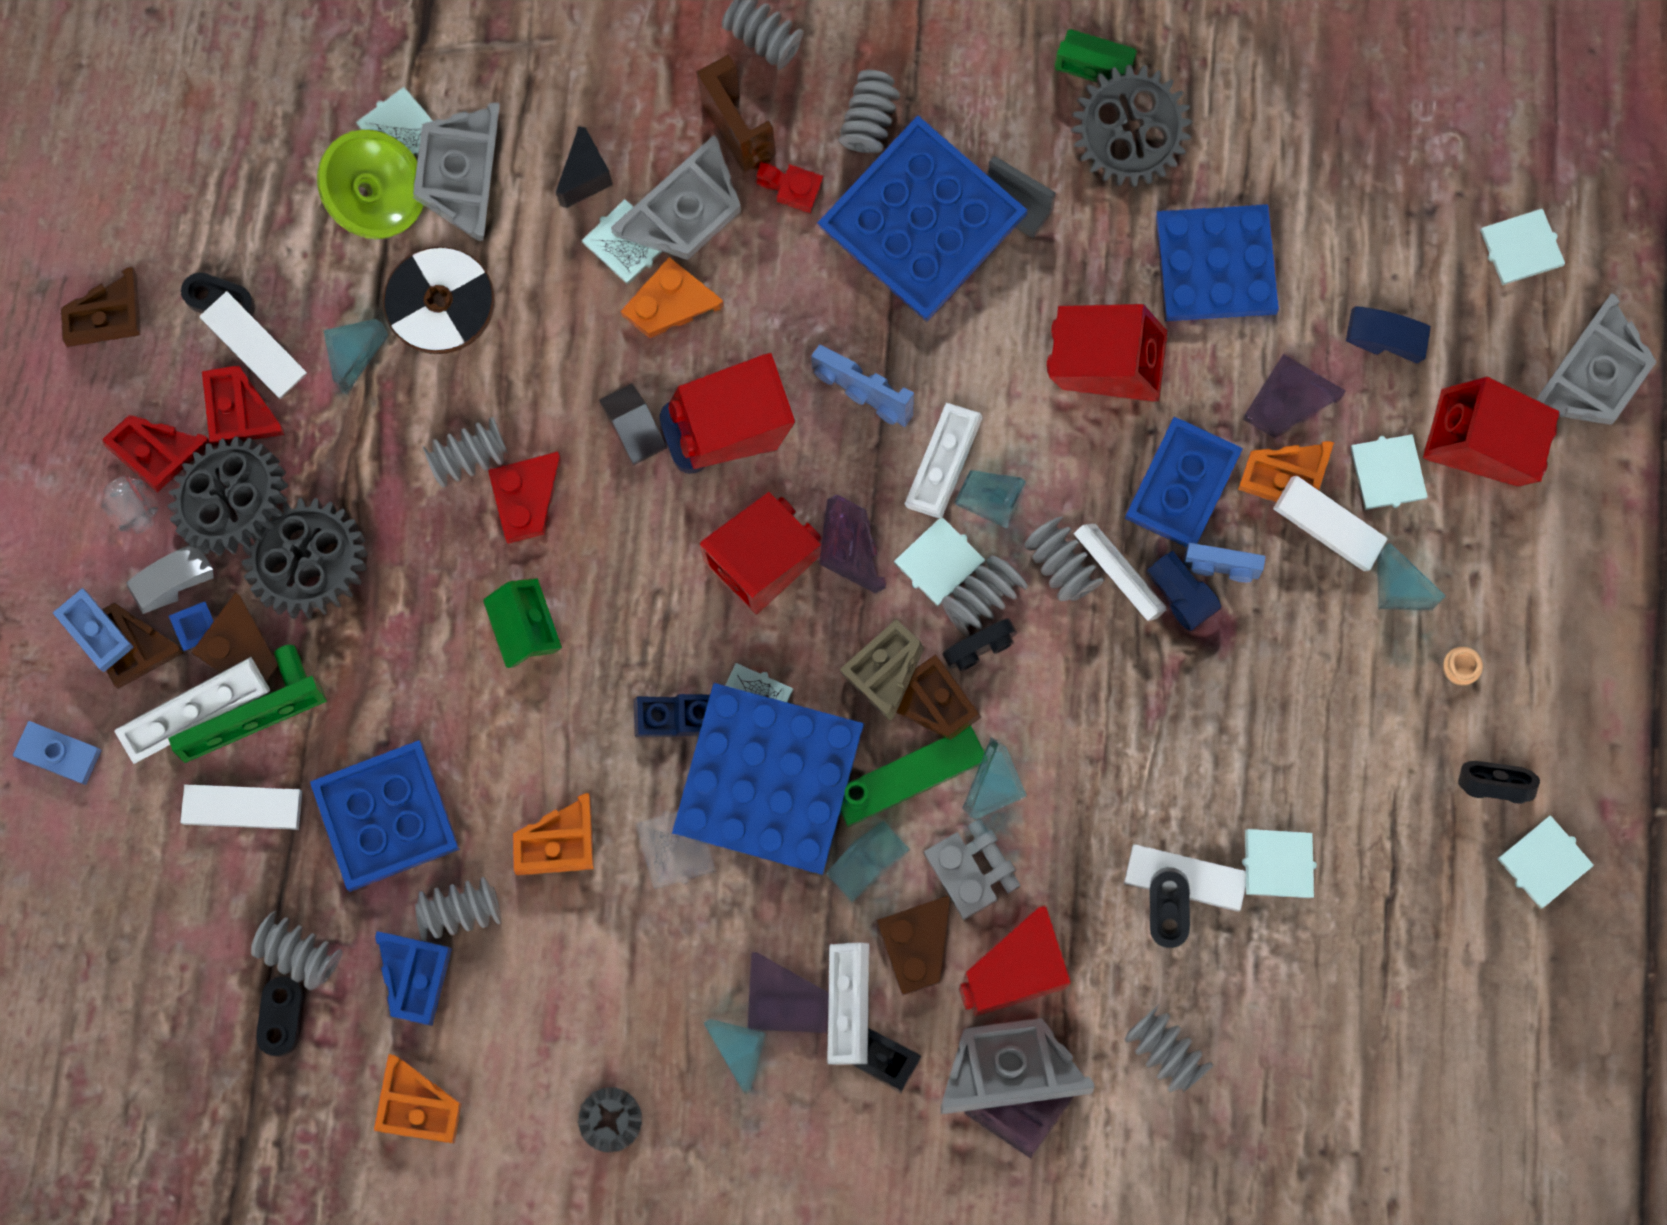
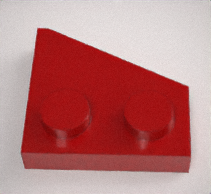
[202,365,284,446]
[102,415,210,493]
[488,451,561,544]

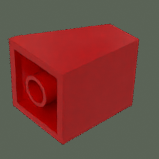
[1047,304,1168,402]
[669,353,795,469]
[1423,376,1560,487]
[699,492,822,615]
[959,905,1071,1017]

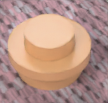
[1443,647,1483,686]

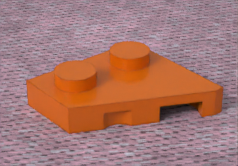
[621,257,724,338]
[1238,441,1334,502]
[513,793,594,875]

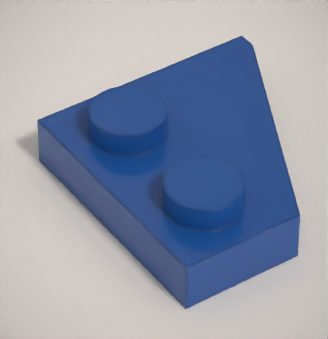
[375,931,452,1026]

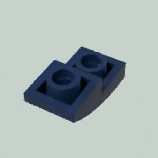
[1346,306,1431,364]
[633,694,710,737]

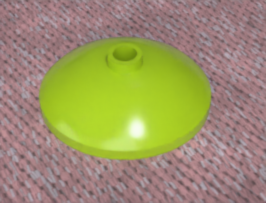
[317,130,424,239]

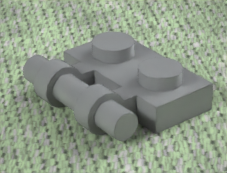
[924,819,1021,921]

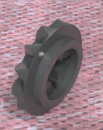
[577,1087,642,1152]

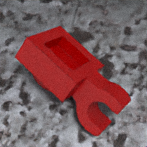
[756,162,824,214]

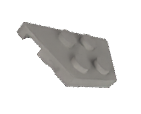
[413,103,500,241]
[611,135,741,260]
[1535,293,1657,425]
[940,1018,1095,1114]

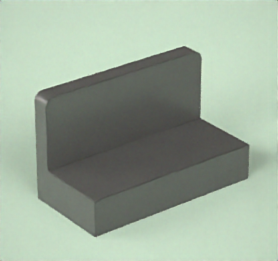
[987,156,1056,239]

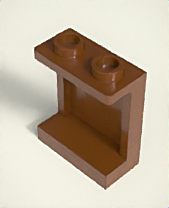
[696,54,776,173]

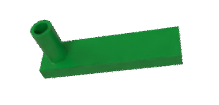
[168,644,327,763]
[840,726,988,828]

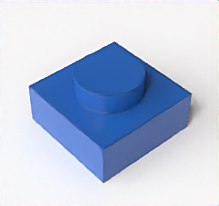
[168,601,214,651]

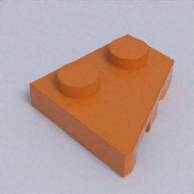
[374,1054,462,1144]

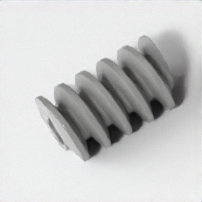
[722,0,804,70]
[838,70,900,153]
[422,417,508,487]
[1025,517,1105,601]
[941,556,1028,637]
[415,877,502,941]
[251,911,343,990]
[1125,1005,1214,1092]

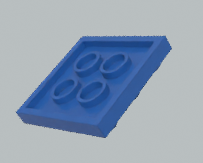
[1156,204,1279,322]
[310,740,460,892]

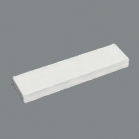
[114,657,270,764]

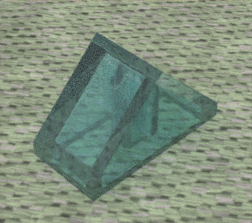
[323,319,388,395]
[954,470,1026,529]
[1377,542,1446,610]
[962,737,1027,819]
[826,821,910,903]
[704,1019,767,1094]

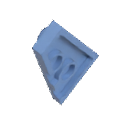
[811,344,914,427]

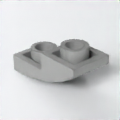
[126,545,214,614]

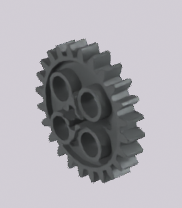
[1071,65,1192,187]
[168,436,288,556]
[242,498,368,619]

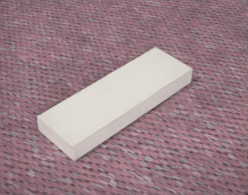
[199,291,307,399]
[905,403,983,519]
[1273,476,1388,571]
[1073,524,1167,621]
[180,784,302,830]
[1124,844,1246,912]
[827,942,869,1065]

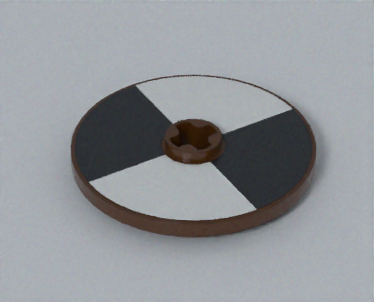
[383,246,495,354]

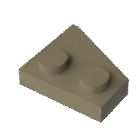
[839,619,924,721]

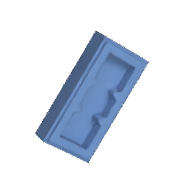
[12,721,102,785]

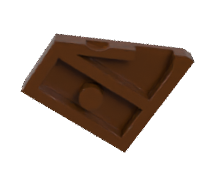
[61,267,141,347]
[191,592,278,682]
[103,602,184,689]
[896,654,982,740]
[877,896,950,996]

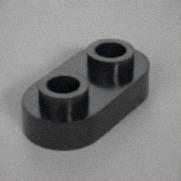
[181,272,255,316]
[942,618,1017,671]
[1458,761,1540,804]
[1150,867,1190,948]
[256,976,304,1057]

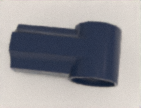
[1146,551,1221,631]

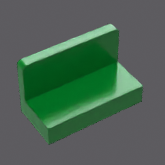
[1054,29,1137,83]
[483,578,562,668]

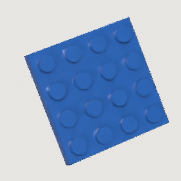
[817,115,1028,322]
[672,683,864,875]

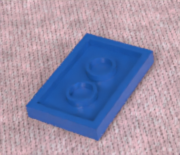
[1125,417,1243,548]

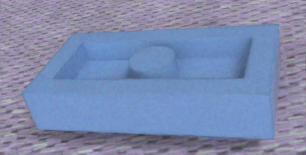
[1183,543,1265,582]
[53,588,134,672]

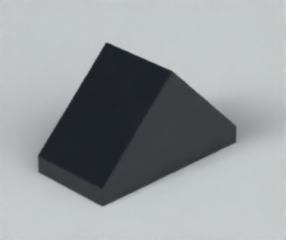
[556,126,613,208]
[599,383,667,465]
[851,1028,922,1094]

